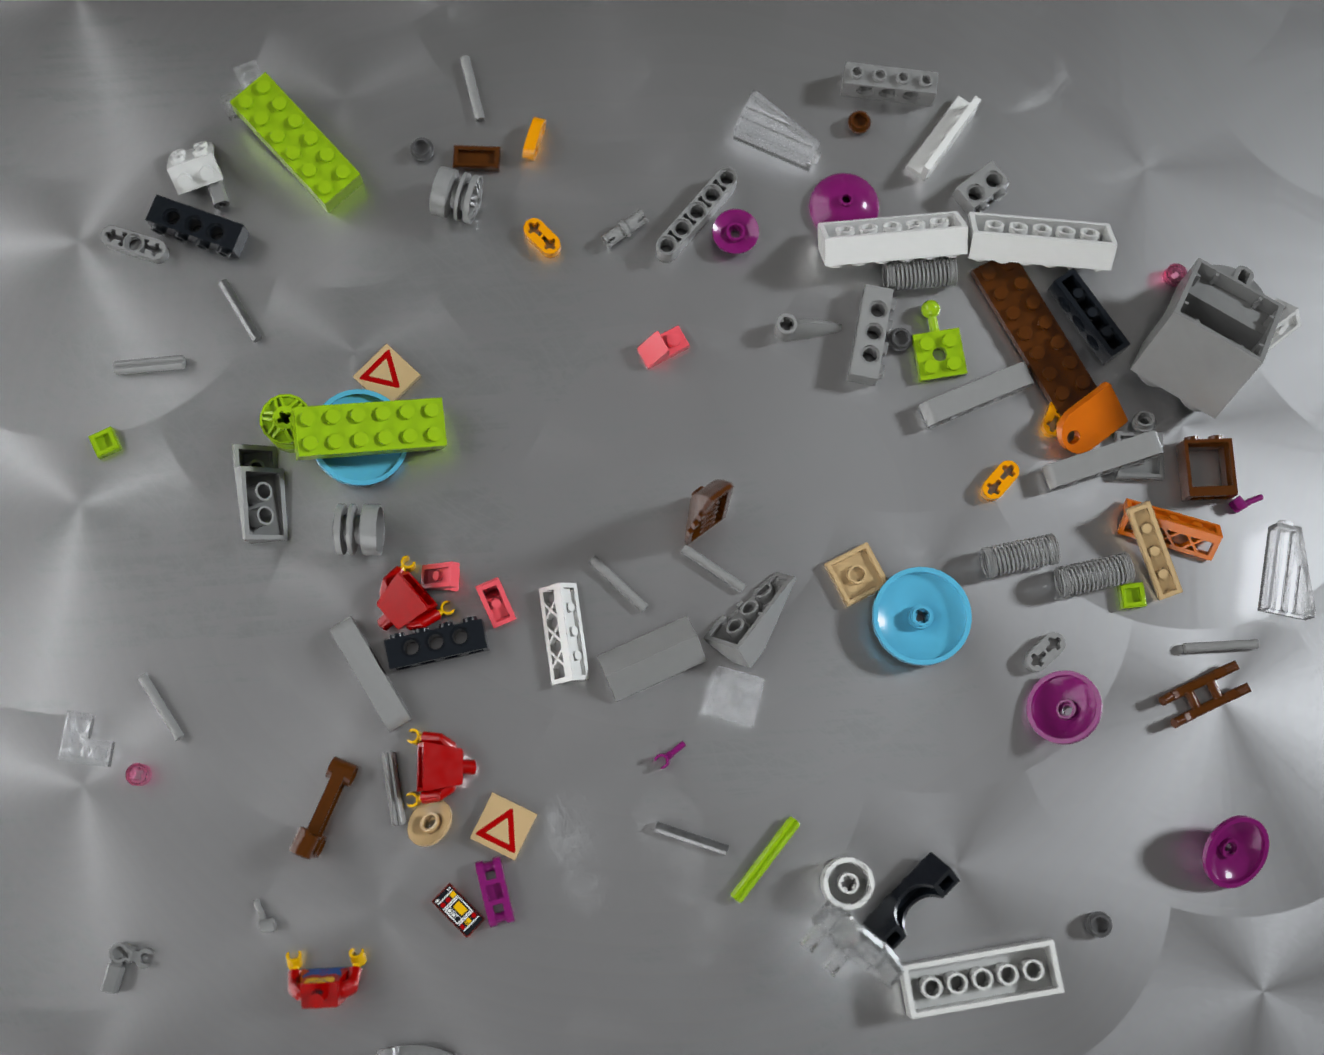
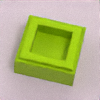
[88,426,122,460]
[1117,582,1147,610]

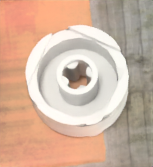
[820,857,875,910]

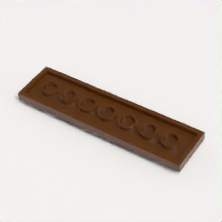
[970,260,1097,416]

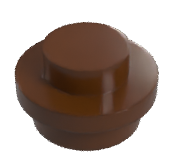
[848,111,871,134]

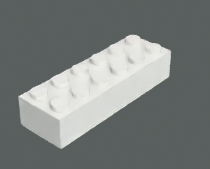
[818,211,968,268]
[967,212,1118,272]
[897,938,1064,1019]

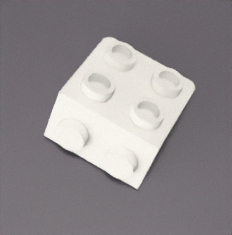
[166,141,223,195]

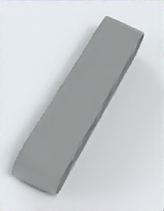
[656,167,738,263]
[919,362,1034,428]
[1042,430,1164,491]
[329,616,412,732]

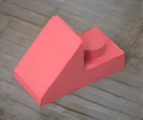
[637,325,690,369]
[420,561,460,592]
[475,577,516,628]

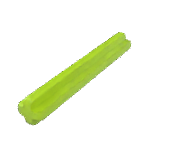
[731,817,800,903]

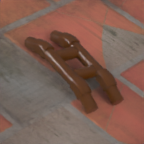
[1159,660,1252,728]

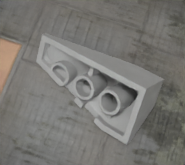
[704,572,796,668]

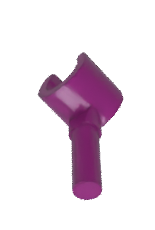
[1228,494,1264,513]
[654,741,686,769]

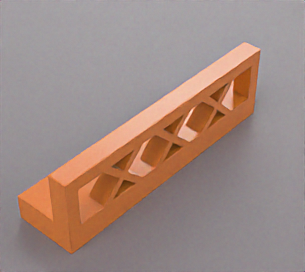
[1117,498,1223,561]

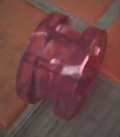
[1163,263,1187,287]
[125,763,152,786]

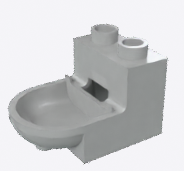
[1130,258,1284,418]

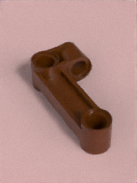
[289,756,359,859]

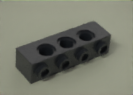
[145,194,250,258]
[1048,268,1130,365]
[384,616,490,672]

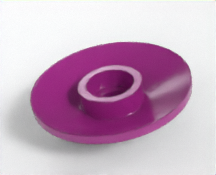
[712,209,759,254]

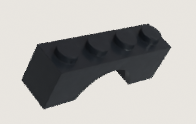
[861,852,960,954]

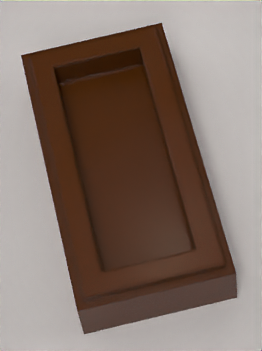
[453,145,501,172]

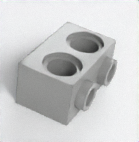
[952,161,1010,215]

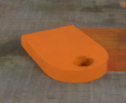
[1057,382,1128,454]

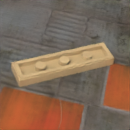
[1125,500,1183,600]

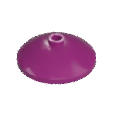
[809,173,879,228]
[1026,670,1102,745]
[1202,815,1269,888]

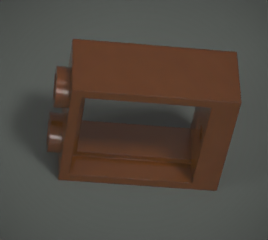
[1176,435,1238,501]

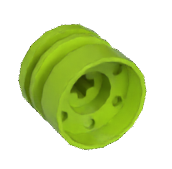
[260,394,308,453]

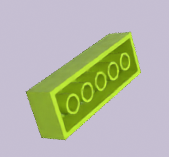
[230,72,363,213]
[291,397,447,461]

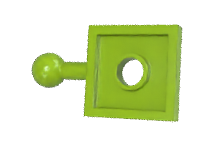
[912,300,968,383]

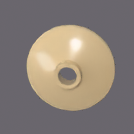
[407,800,452,847]

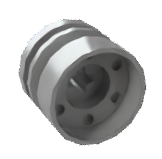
[429,166,483,224]
[332,503,385,556]

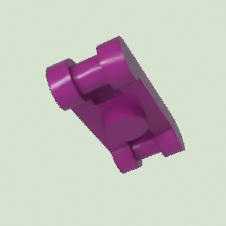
[475,856,515,928]

